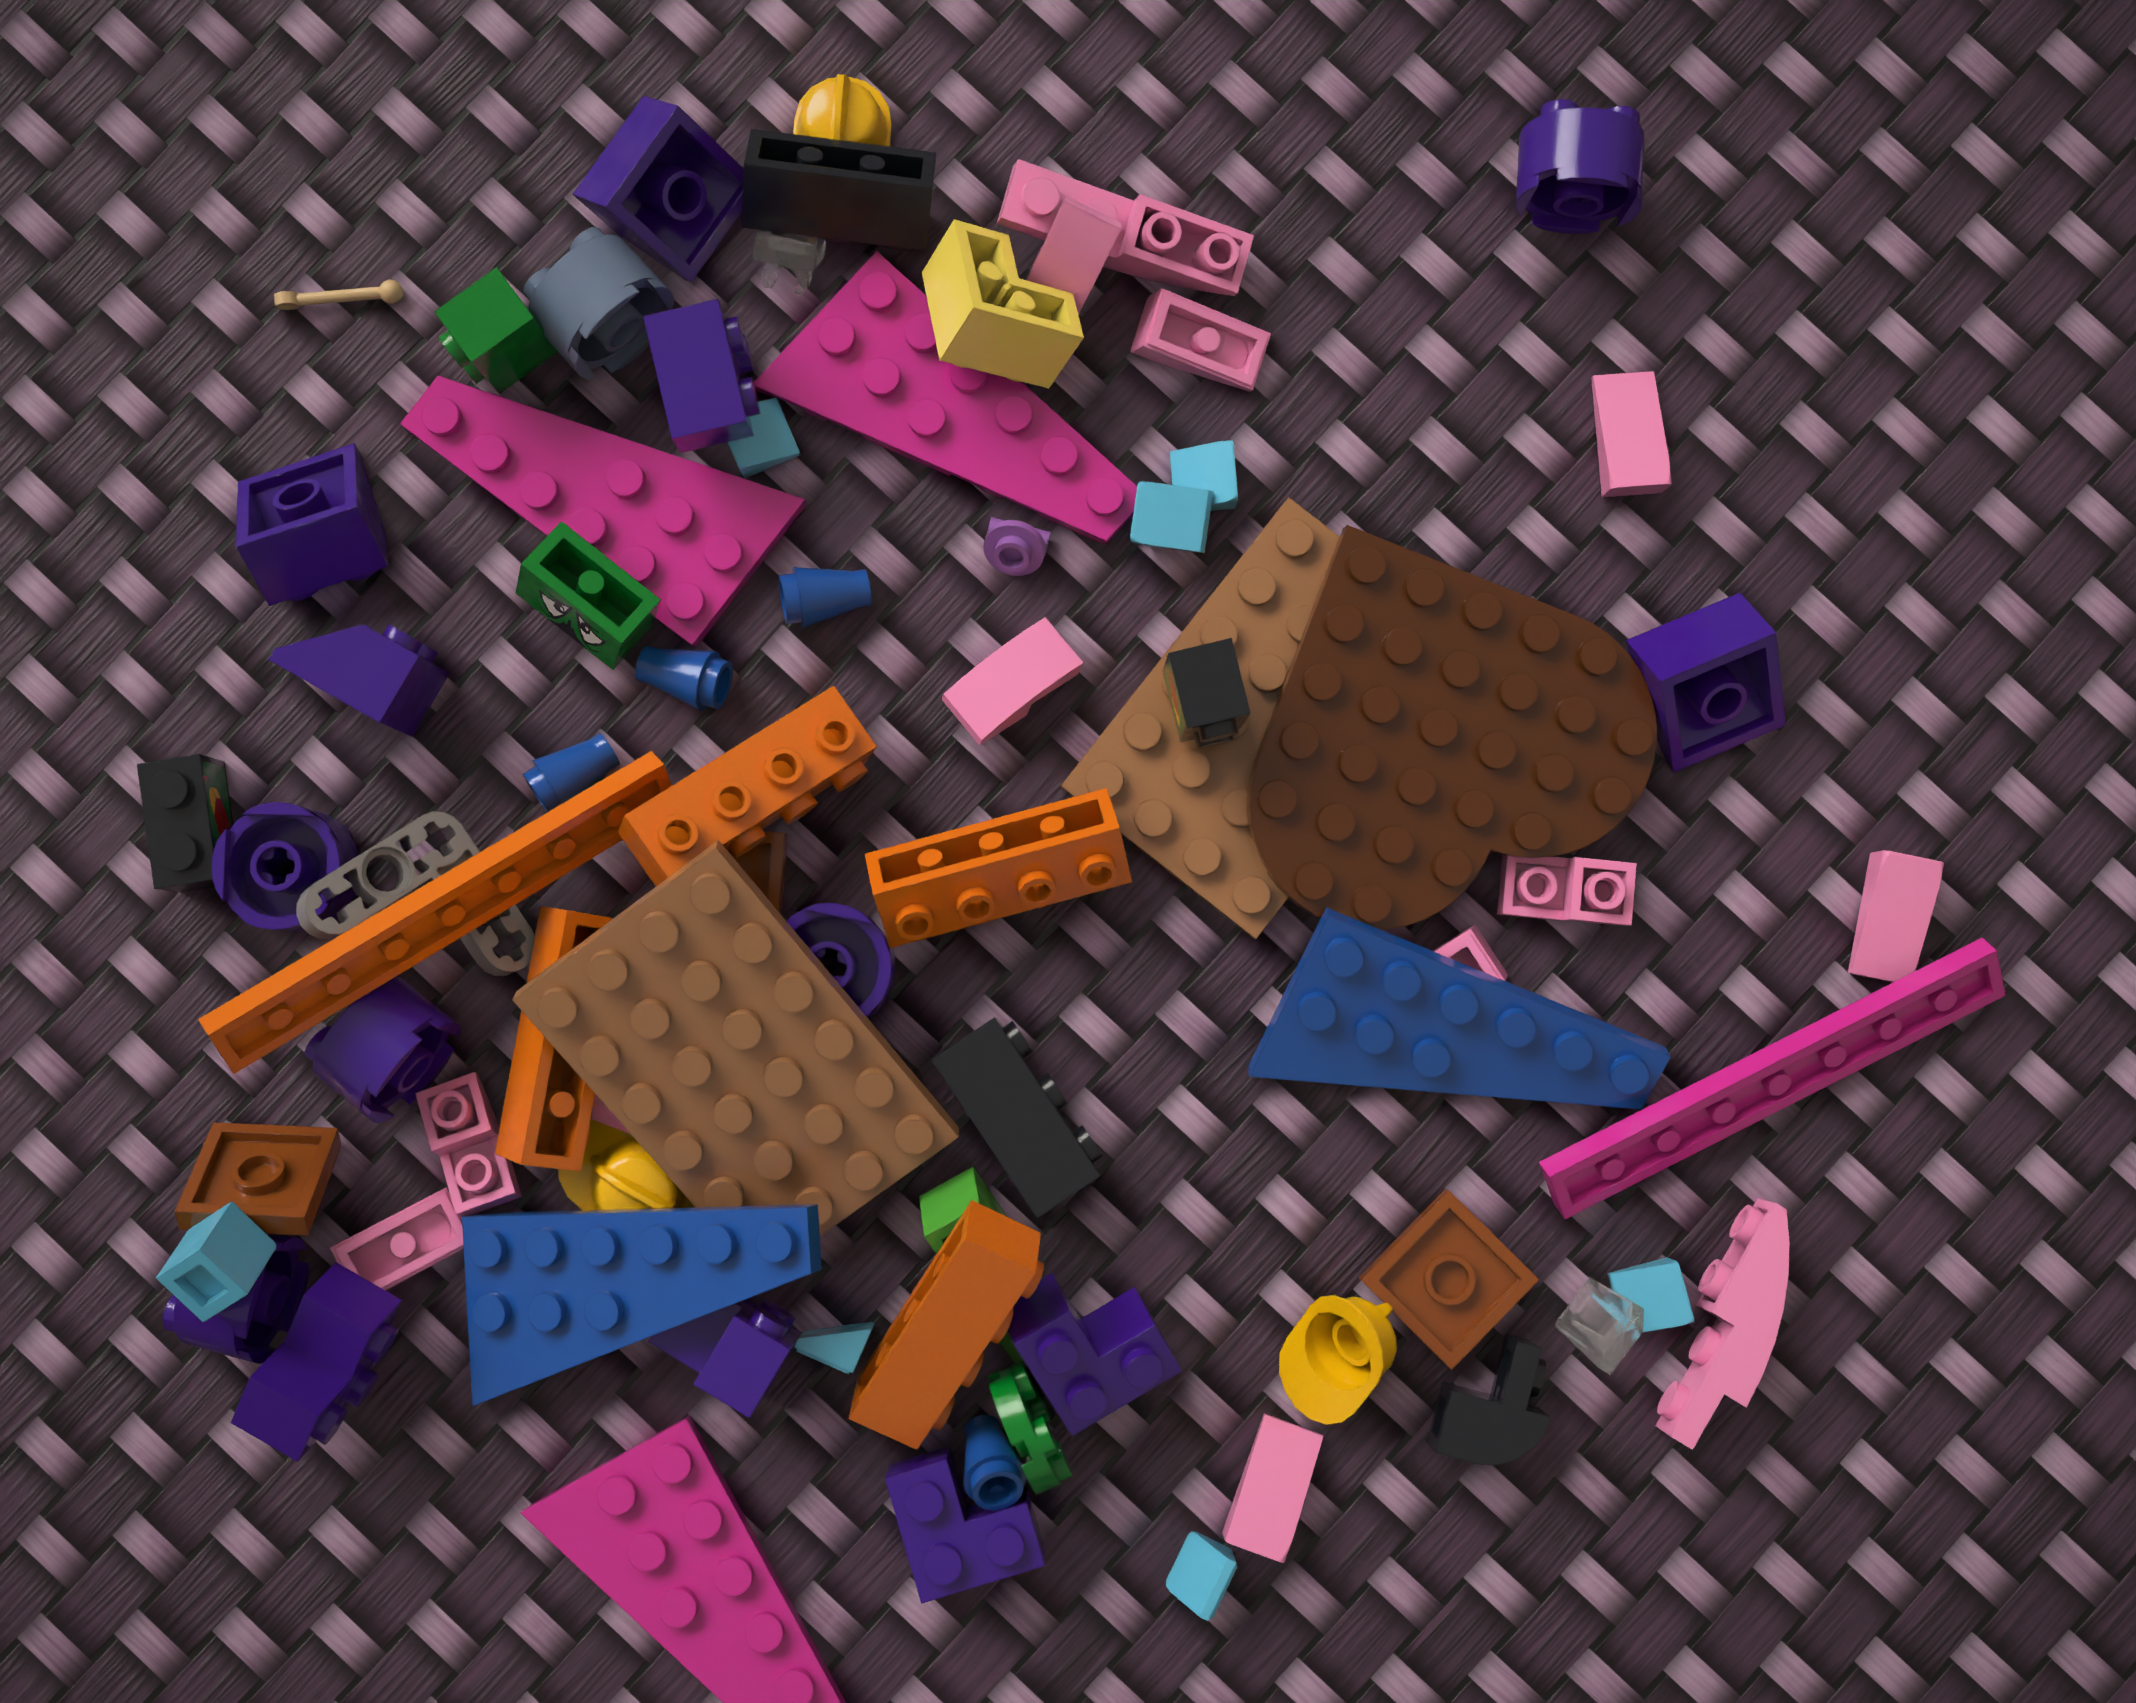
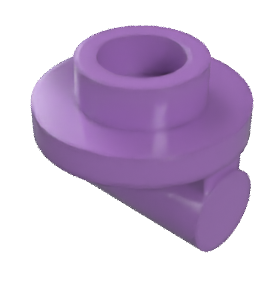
[983,517,1051,576]

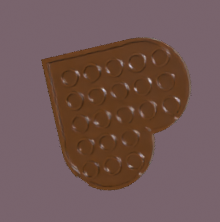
[1247,525,1657,930]

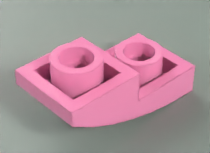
[1026,196,1122,315]
[942,617,1084,746]
[1497,855,1637,926]
[415,1072,522,1217]

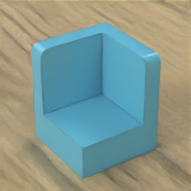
[156,1201,276,1322]

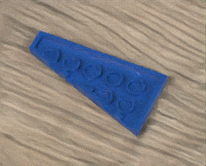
[1248,907,1671,1109]
[462,1204,822,1406]

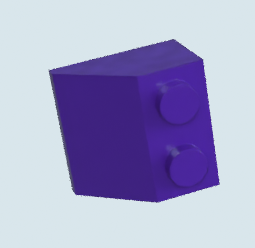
[572,96,744,283]
[236,443,388,606]
[1626,593,1786,772]
[268,624,450,737]

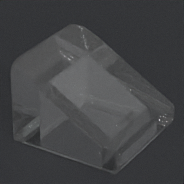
[1555,1277,1644,1375]

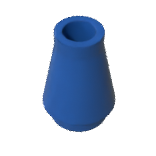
[778,567,872,628]
[635,645,733,711]
[522,733,621,812]
[964,1415,1026,1510]

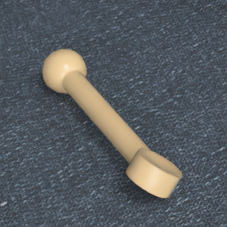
[274,279,404,310]

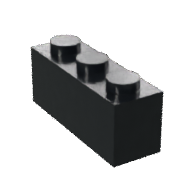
[741,129,936,251]
[932,1017,1103,1218]

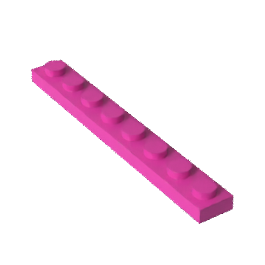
[1539,938,2006,1219]

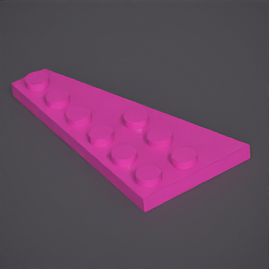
[753,251,1137,545]
[400,376,807,649]
[520,1415,846,1703]

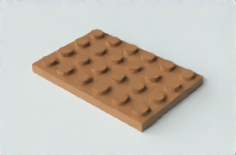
[1061,497,1340,940]
[512,840,959,1236]

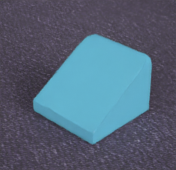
[728,398,801,478]
[1169,440,1238,511]
[1130,481,1213,553]
[1607,1257,1695,1335]
[794,1322,875,1374]
[1166,1531,1238,1621]

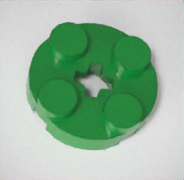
[987,1361,1072,1495]

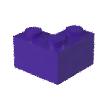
[643,299,760,453]
[231,1262,402,1462]
[1008,1273,1182,1436]
[648,1299,802,1418]
[885,1446,1045,1604]

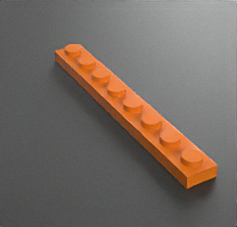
[198,751,672,1074]

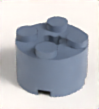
[523,227,674,379]

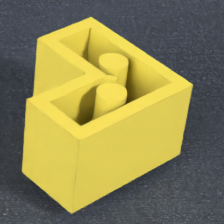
[922,219,1084,389]

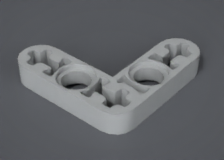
[296,811,535,976]

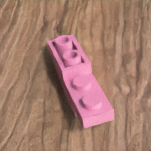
[997,159,1254,296]
[1655,1198,1790,1450]

